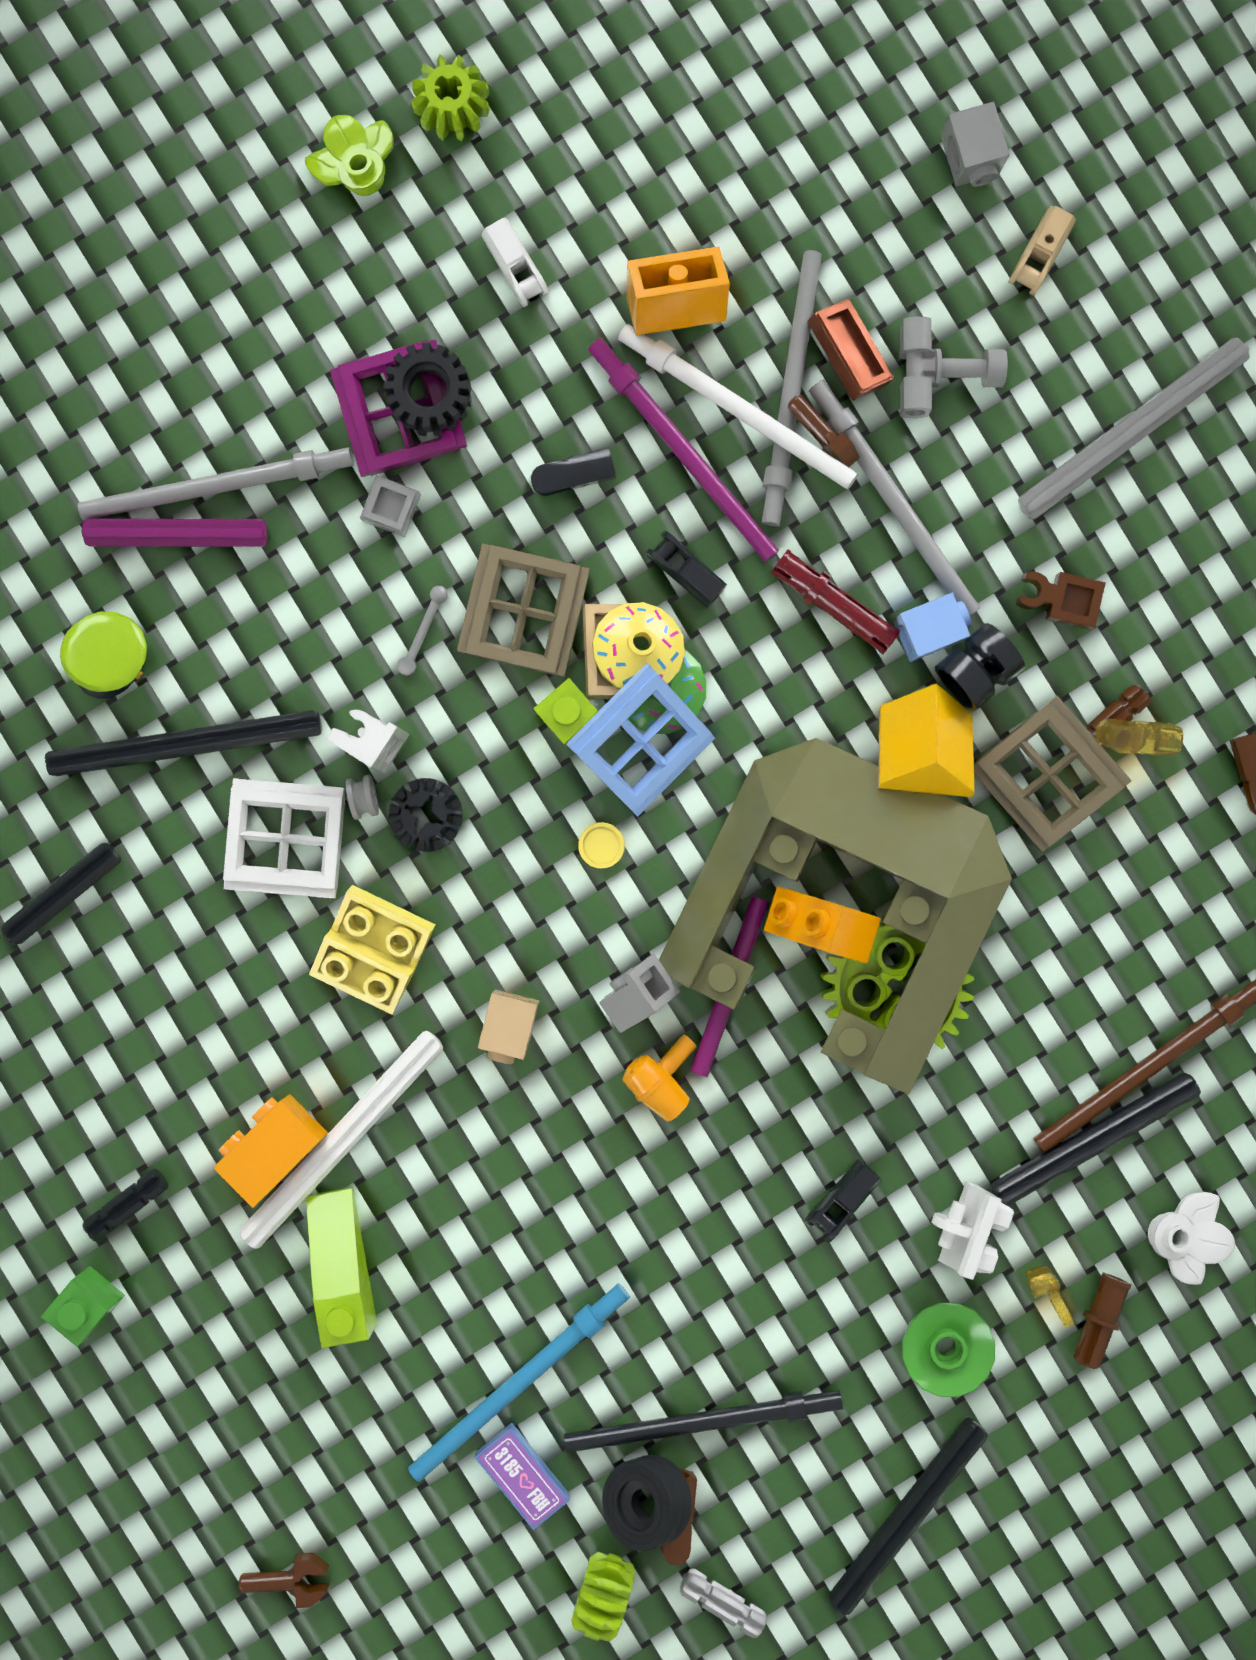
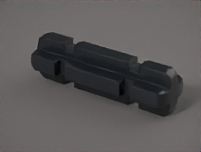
[82,1169,169,1242]

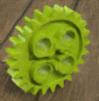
[820,911,974,1058]

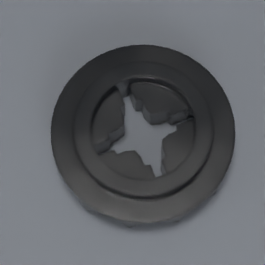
[388,778,463,852]

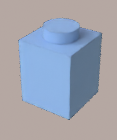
[893,592,972,663]

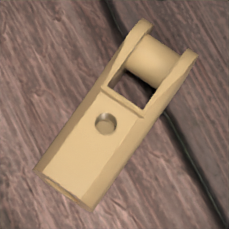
[1008,206,1076,296]

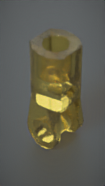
[1095,719,1184,756]

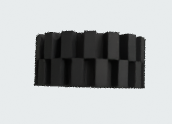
[384,343,472,437]

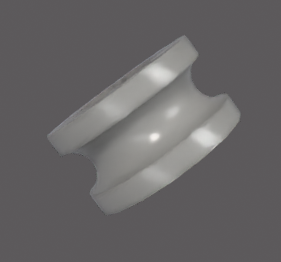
[346,775,379,820]

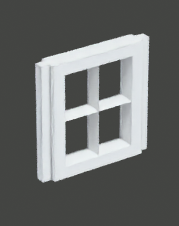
[223,778,345,898]

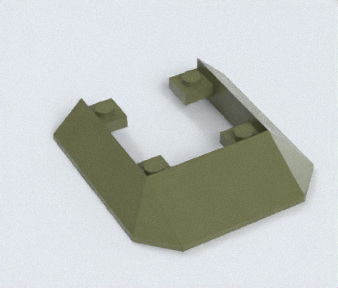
[659,738,1012,1094]

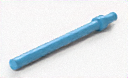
[408,1283,630,1482]

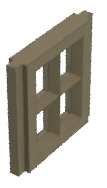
[457,543,590,677]
[974,695,1132,852]

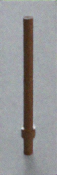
[1033,979,1256,1153]

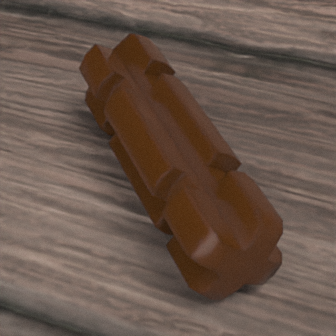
[1086,685,1151,744]

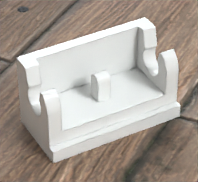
[326,710,410,773]

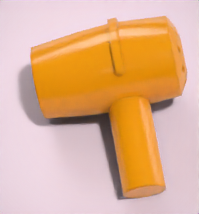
[622,1034,697,1122]

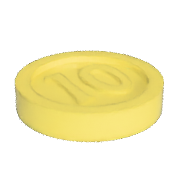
[578,822,625,868]

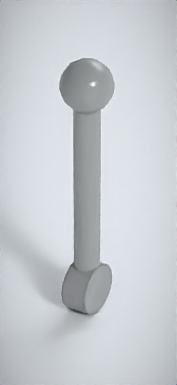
[397,586,448,676]

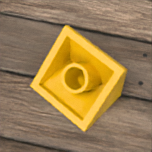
[878,684,974,797]

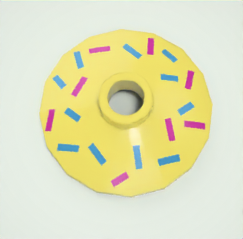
[592,602,685,689]

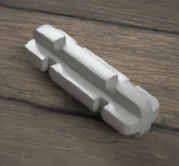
[680,1569,767,1638]

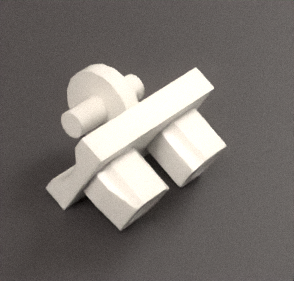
[931,1182,1014,1280]

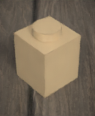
[478,989,540,1064]

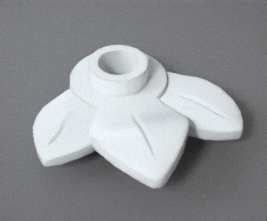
[1148,1192,1235,1285]

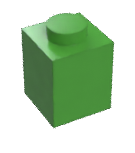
[41,1266,125,1347]

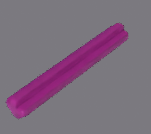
[81,518,268,547]

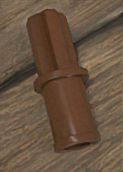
[1073,1272,1132,1369]

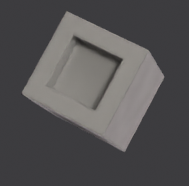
[940,101,1010,187]

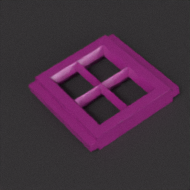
[330,339,467,477]

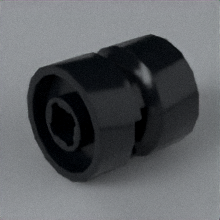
[935,623,1025,711]

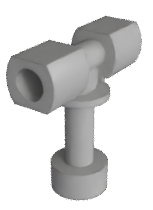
[900,317,1008,418]

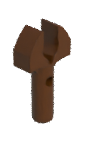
[788,395,860,468]
[238,1552,330,1608]

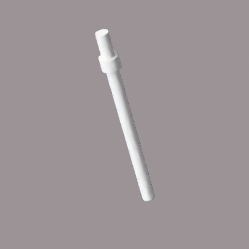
[618,324,858,490]

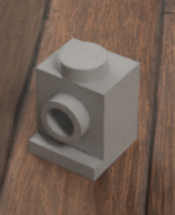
[599,953,680,1033]

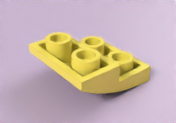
[309,885,436,1015]

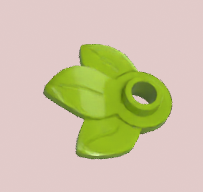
[305,115,394,196]

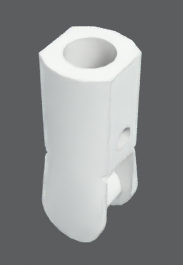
[482,218,549,308]

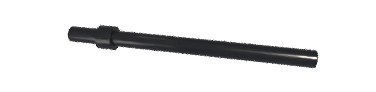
[564,1390,843,1453]

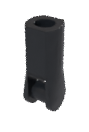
[531,447,616,496]
[645,531,728,608]
[805,1158,882,1243]

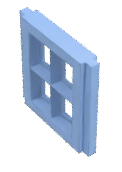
[566,663,715,817]

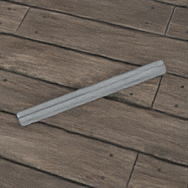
[1018,338,1250,519]

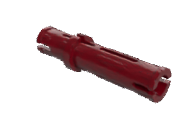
[770,549,900,655]

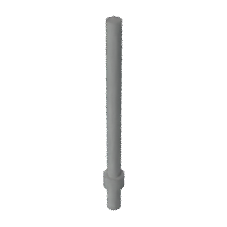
[762,250,822,527]
[809,379,980,615]
[78,447,354,521]

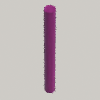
[690,896,769,1077]

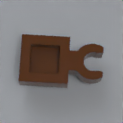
[1016,572,1106,630]

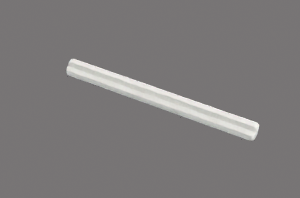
[240,1031,443,1249]

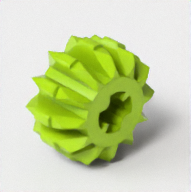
[411,54,490,142]
[571,1551,635,1642]

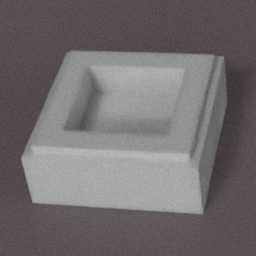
[360,475,421,537]

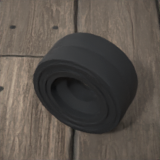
[602,1455,692,1551]

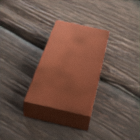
[807,299,894,401]

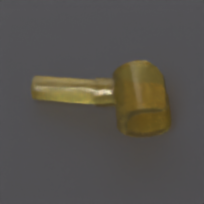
[1026,1266,1074,1327]

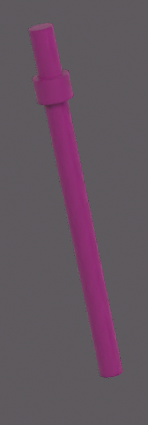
[588,338,779,562]

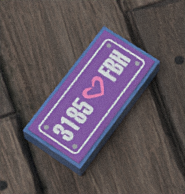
[474,1422,570,1530]

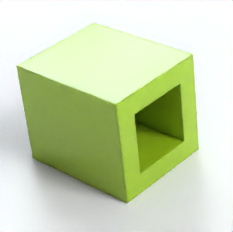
[533,678,598,748]

